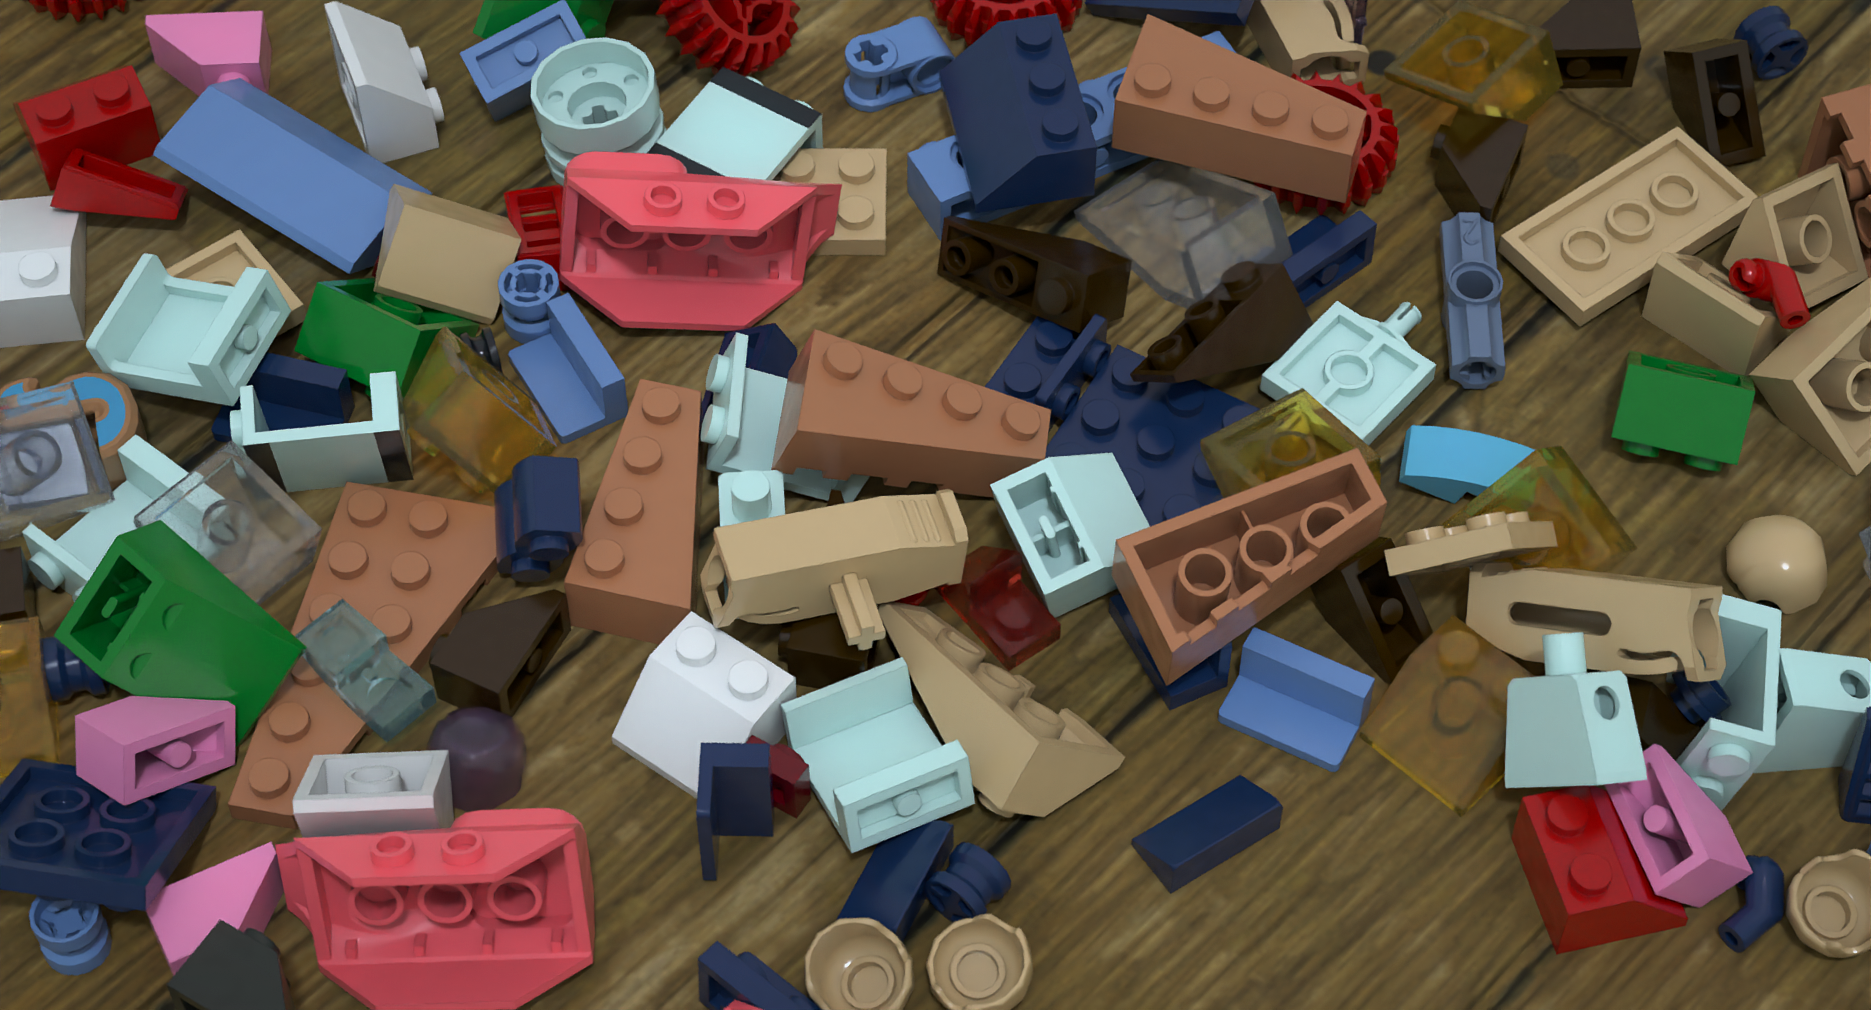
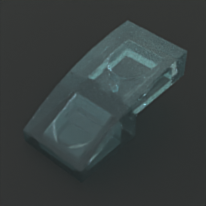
[295,599,437,742]

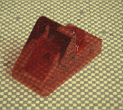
[934,546,1061,671]

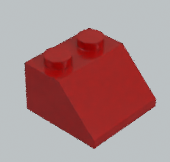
[13,65,160,191]
[1511,785,1688,955]

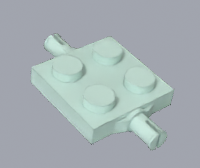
[1260,301,1436,453]

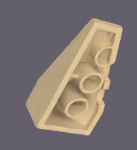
[1749,277,1871,476]
[878,601,1125,818]

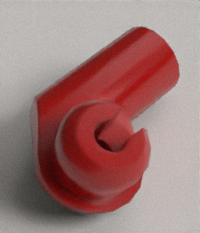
[1729,258,1811,329]

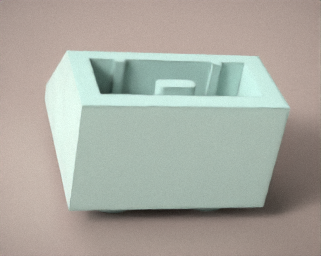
[990,453,1150,620]

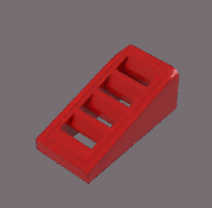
[50,147,189,220]
[504,184,572,291]

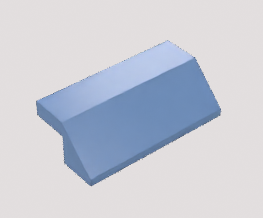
[153,78,433,274]

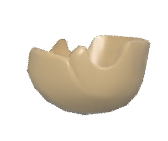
[1726,515,1827,614]
[1786,849,1871,958]
[926,913,1033,1010]
[804,918,915,1010]

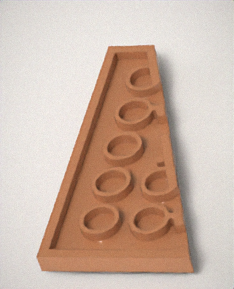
[228,481,498,829]

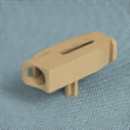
[1246,0,1369,86]
[700,489,969,650]
[1465,561,1726,682]

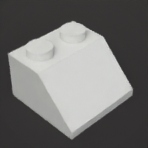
[324,1,445,163]
[612,611,797,799]
[292,750,454,837]

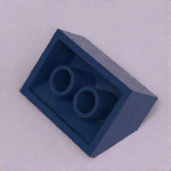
[939,13,1097,213]

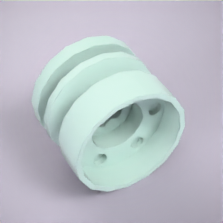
[530,37,667,185]

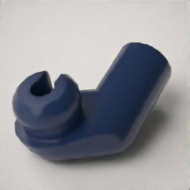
[1718,855,1785,953]

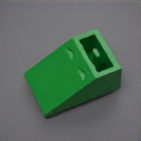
[53,520,307,747]

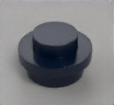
[1670,667,1732,724]

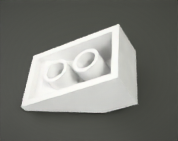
[0,196,87,348]

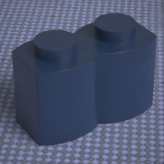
[494,455,583,582]

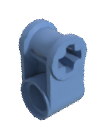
[843,16,955,112]

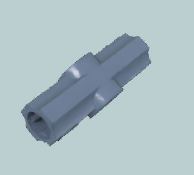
[1439,212,1505,389]

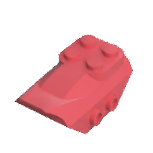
[559,151,842,331]
[275,808,595,1010]

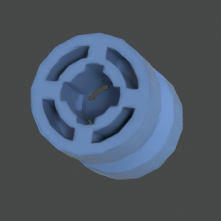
[498,259,561,344]
[29,896,112,976]

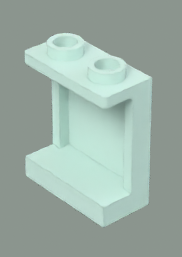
[86,253,291,406]

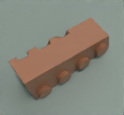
[1112,14,1367,203]
[1112,448,1387,686]

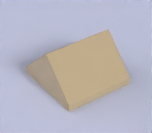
[1721,163,1868,309]
[374,184,522,325]
[1641,252,1791,376]

